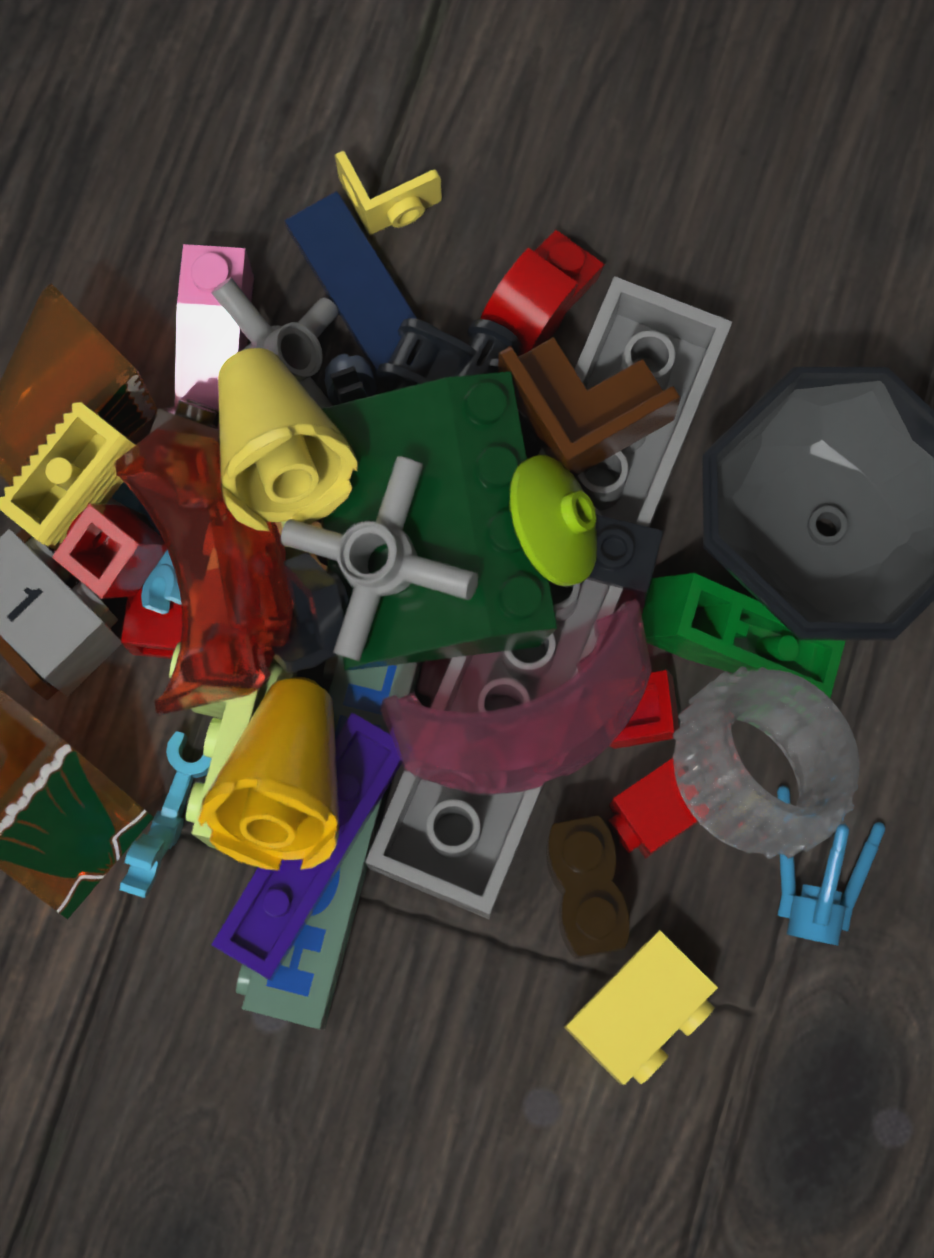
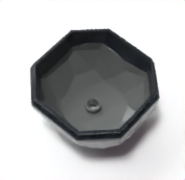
[702,367,934,641]

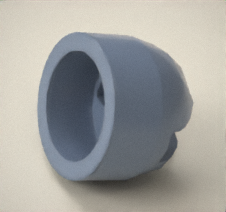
[324,354,376,405]

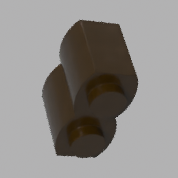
[546,815,630,960]

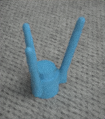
[777,785,885,946]

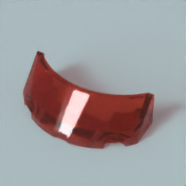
[115,429,293,715]

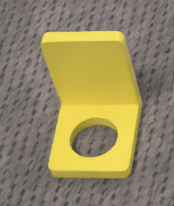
[335,150,442,236]

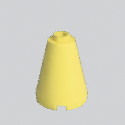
[218,348,357,531]

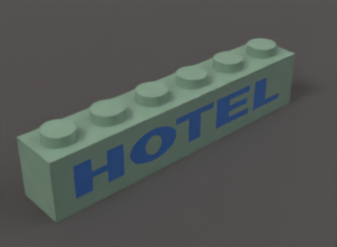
[236,655,423,1030]

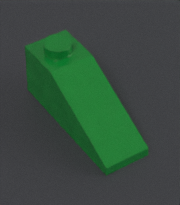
[635,573,845,700]

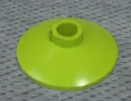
[510,455,597,586]

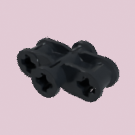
[374,318,541,456]

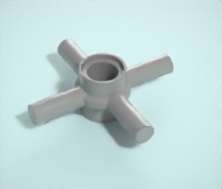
[211,277,338,409]
[281,457,478,661]

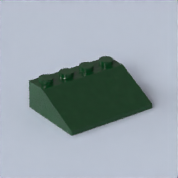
[321,371,557,671]

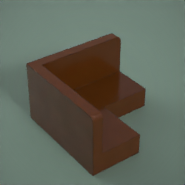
[498,337,681,477]

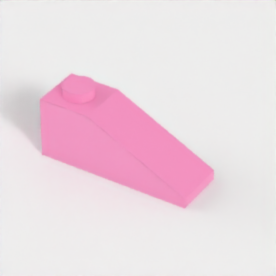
[175,244,254,410]

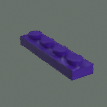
[211,713,410,981]

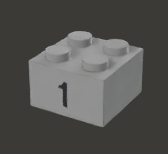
[0,529,122,697]

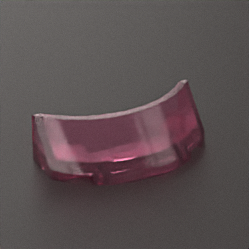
[380,599,652,795]

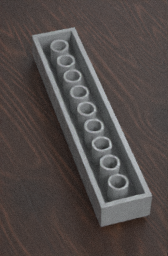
[365,276,732,919]

